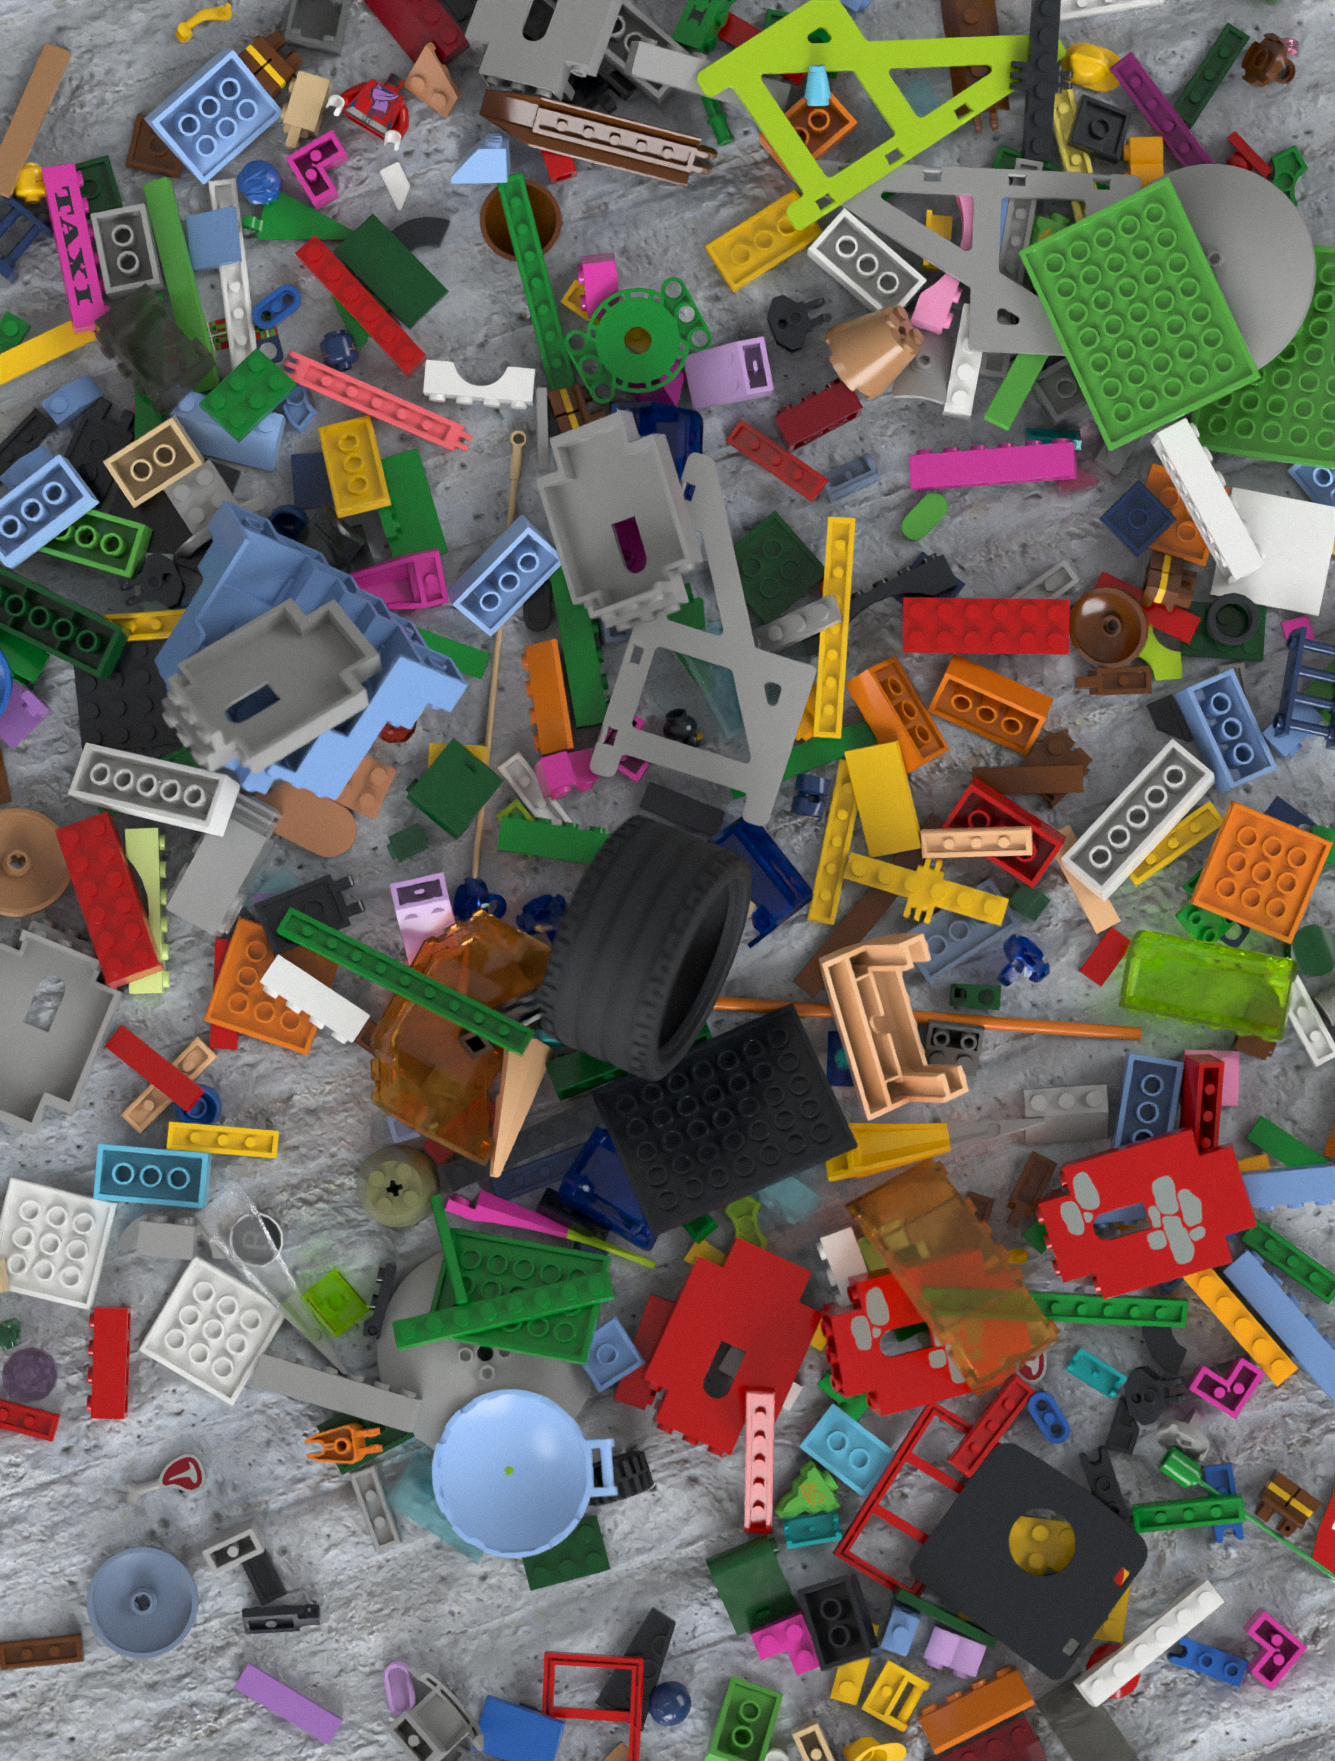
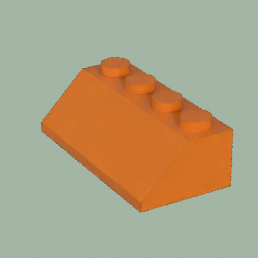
[521,639,575,757]
[927,654,1053,756]
[845,656,950,774]
[917,1665,1035,1755]

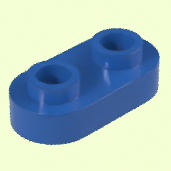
[252,285,301,330]
[1027,1391,1070,1444]

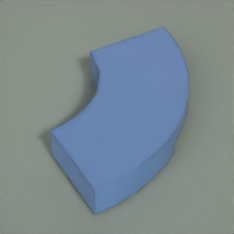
[281,358,318,435]

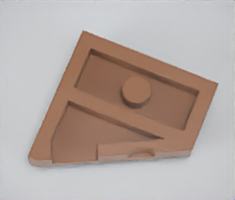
[403,42,462,118]

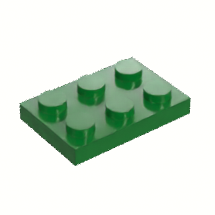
[199,348,297,443]

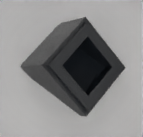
[605,70,637,101]

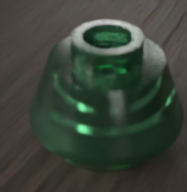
[0,1318,21,1351]

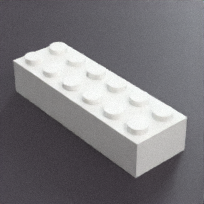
[1150,418,1265,585]
[1061,739,1215,902]
[68,743,241,837]

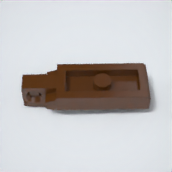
[1074,666,1152,696]
[1006,1151,1057,1228]

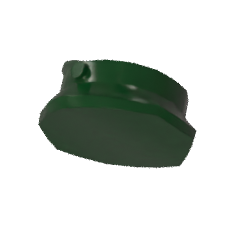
[1284,924,1335,977]

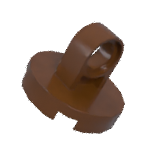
[1241,33,1296,87]

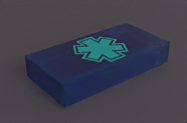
[827,1031,854,1087]

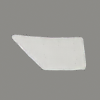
[380,162,410,211]

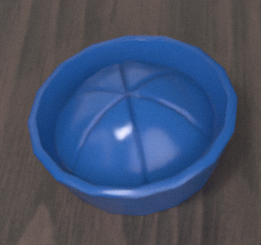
[174,1084,222,1125]

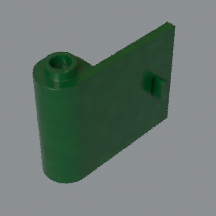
[406,738,504,840]
[705,1534,799,1636]

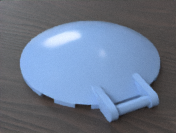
[432,1389,618,1558]

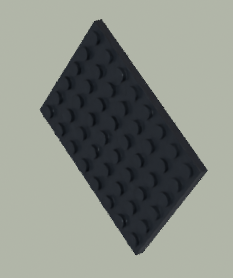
[591,1003,858,1237]

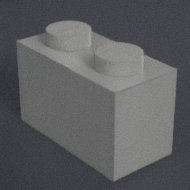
[202,1517,266,1575]

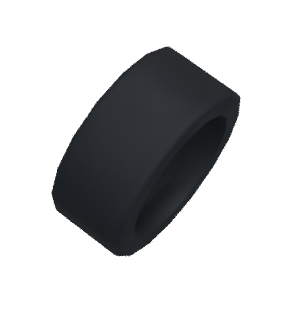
[1205,593,1259,647]

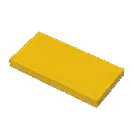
[704,188,823,293]
[317,415,391,518]
[844,740,922,858]

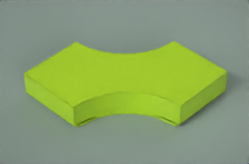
[1137,626,1182,681]
[723,1195,769,1249]

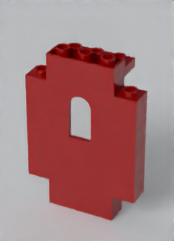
[641,1237,822,1458]

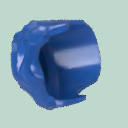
[237,160,283,204]

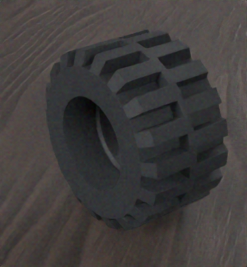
[588,1451,654,1506]

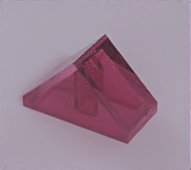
[1052,468,1100,499]

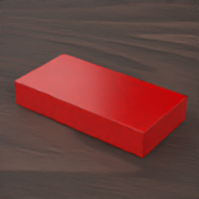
[1078,927,1133,987]

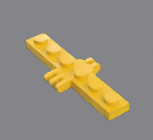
[843,852,1009,926]

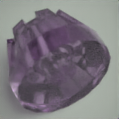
[2,1347,59,1403]

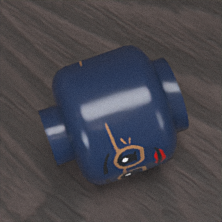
[320,330,359,372]

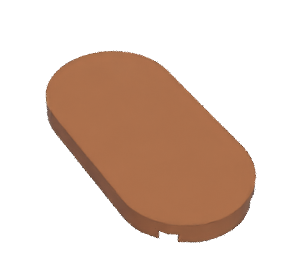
[255,778,357,857]

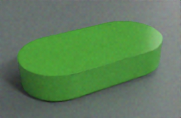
[901,493,948,541]

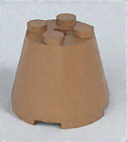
[825,305,924,400]

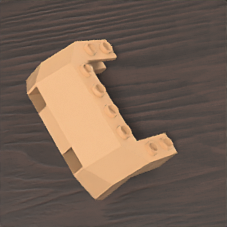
[818,933,969,1121]

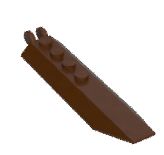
[940,0,1010,134]
[479,89,718,187]

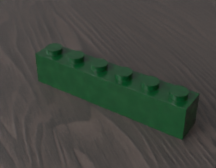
[545,1022,712,1101]

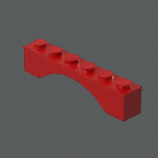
[295,235,428,378]

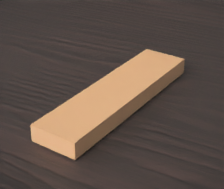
[1054,825,1121,934]
[921,826,1033,858]
[120,1037,218,1134]

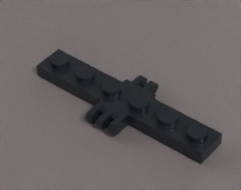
[1009,0,1073,162]

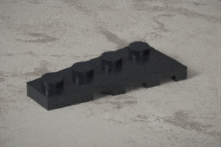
[595,1607,676,1732]

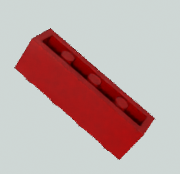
[1179,1054,1225,1151]
[614,1293,674,1410]
[87,1306,131,1419]

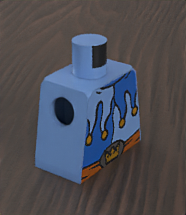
[878,1597,920,1656]

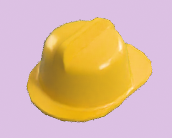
[1060,42,1121,92]
[843,1736,906,1761]

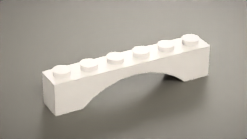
[1073,1578,1224,1707]

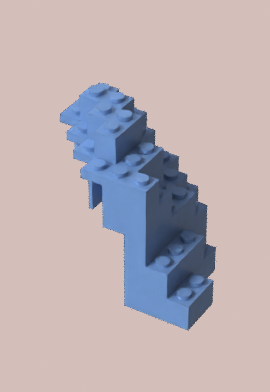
[154,500,468,800]

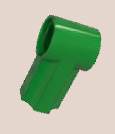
[817,1368,868,1421]

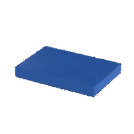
[472,1694,565,1761]

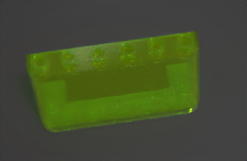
[1119,930,1299,1042]

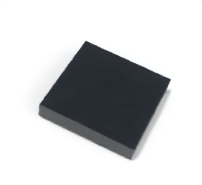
[1066,94,1132,165]

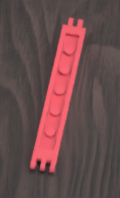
[282,350,473,452]

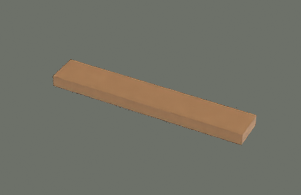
[0,43,72,198]

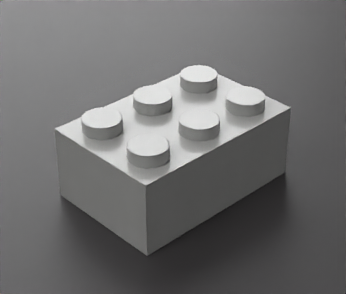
[90,203,164,300]

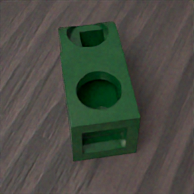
[949,984,1002,1011]

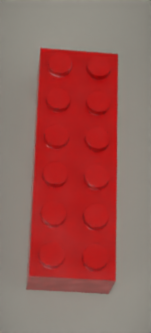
[902,597,1070,655]
[55,811,165,989]

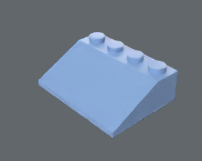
[144,47,282,185]

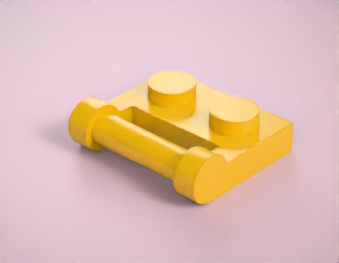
[861,1659,931,1732]

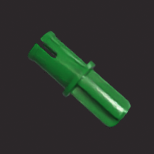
[701,96,734,147]

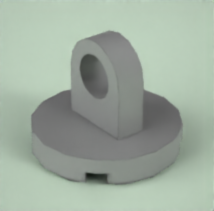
[1155,1408,1210,1462]

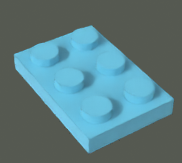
[799,1402,895,1498]

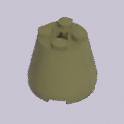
[357,1145,440,1228]

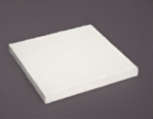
[1210,487,1335,616]
[0,1177,118,1310]
[138,1255,285,1406]

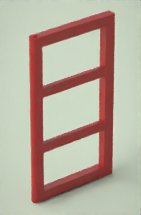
[832,1402,1002,1596]
[542,1651,644,1761]

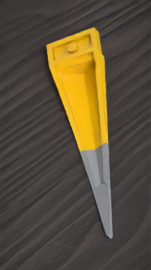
[825,1118,1045,1182]

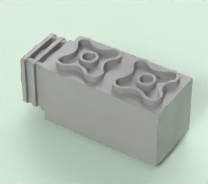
[165,791,283,937]

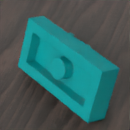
[1025,428,1082,450]

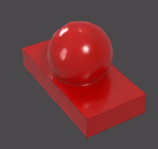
[1226,131,1272,178]

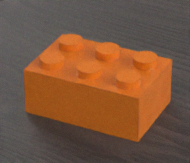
[759,91,857,183]

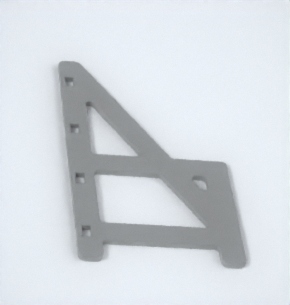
[815,160,1142,356]
[590,453,816,826]

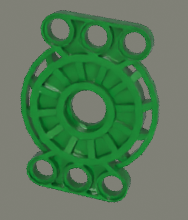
[564,277,712,404]

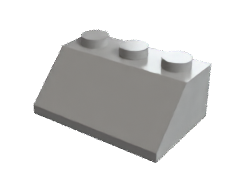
[1021,1084,1108,1144]

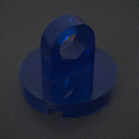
[453,877,507,932]
[516,894,568,946]
[997,934,1050,987]

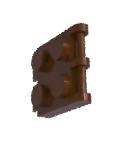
[1018,729,1093,809]

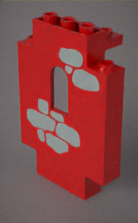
[1035,1125,1257,1300]
[820,1246,1030,1416]

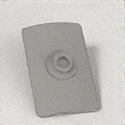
[892,330,953,404]

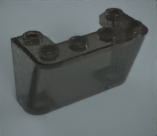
[94,283,216,416]

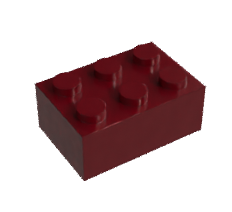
[773,378,863,453]

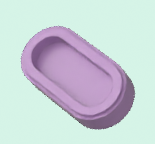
[383,1660,416,1717]

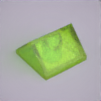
[300,1268,370,1339]

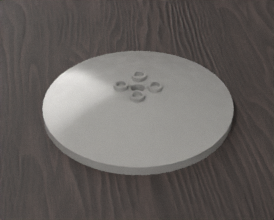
[1141,164,1316,369]
[377,1251,593,1450]

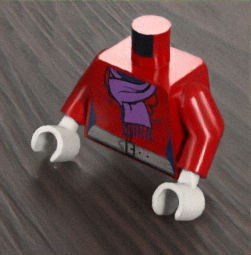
[325,73,409,151]

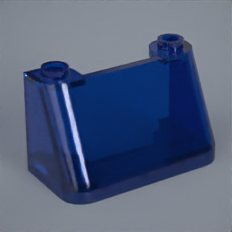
[558,1126,661,1251]

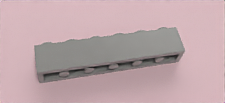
[623,37,791,113]
[252,1350,422,1432]

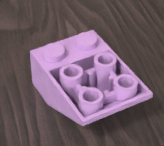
[684,336,774,410]
[389,872,463,966]

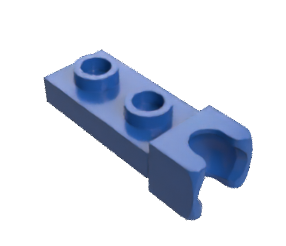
[1203,1462,1244,1543]
[1167,1636,1249,1687]

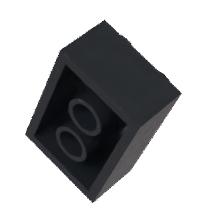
[797,1573,881,1672]

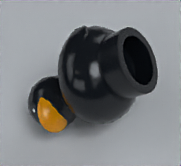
[663,708,703,748]

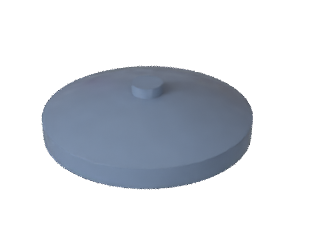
[87,1546,199,1658]

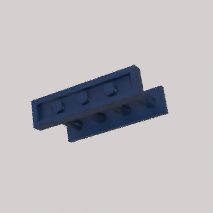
[0,195,54,284]
[1273,626,1335,751]

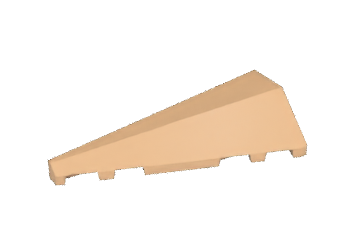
[489,1039,554,1177]

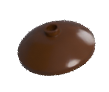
[480,179,562,262]
[1069,587,1148,669]

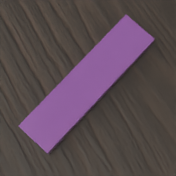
[234,1662,343,1744]

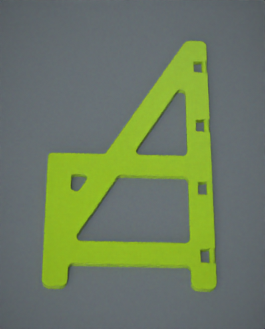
[696,0,1066,230]

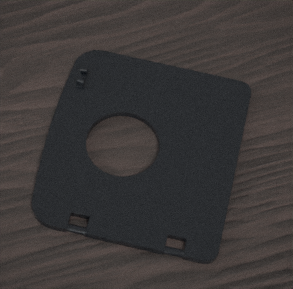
[910,1443,1148,1680]

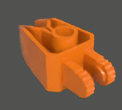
[304,1421,383,1464]

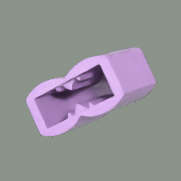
[923,1624,987,1679]

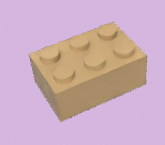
[103,414,206,508]

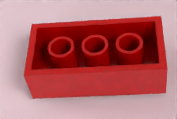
[941,776,1066,888]

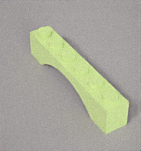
[125,828,170,994]

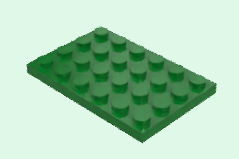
[430,1227,612,1366]

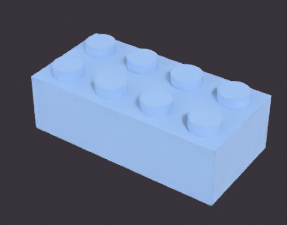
[0,454,100,569]

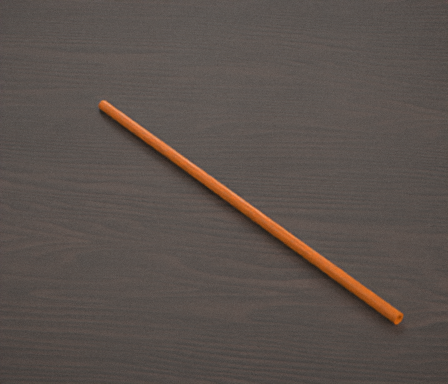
[712,996,1141,1041]

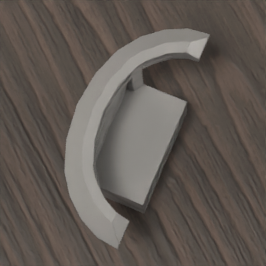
[163,459,268,558]
[117,1210,226,1260]
[386,1667,484,1761]

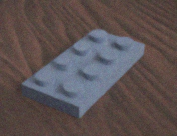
[905,878,1021,984]

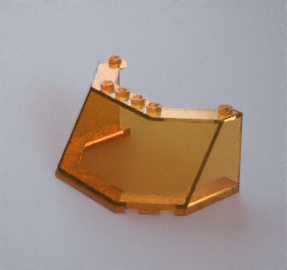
[370,909,552,1166]
[845,1157,1061,1398]

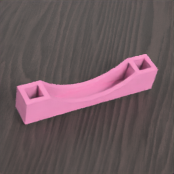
[910,195,973,335]

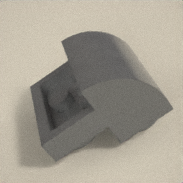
[924,1019,984,1077]

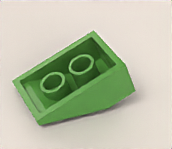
[703,1676,783,1761]

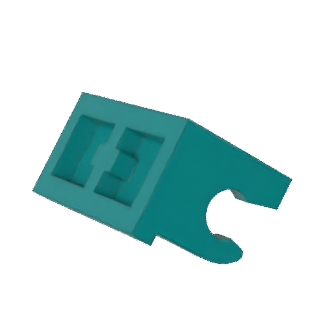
[1063,1346,1128,1398]
[782,1509,842,1549]

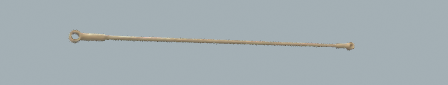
[457,431,527,996]

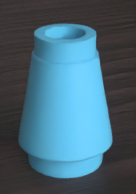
[804,65,831,106]

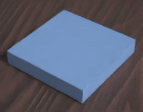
[186,206,242,272]
[581,1315,646,1393]

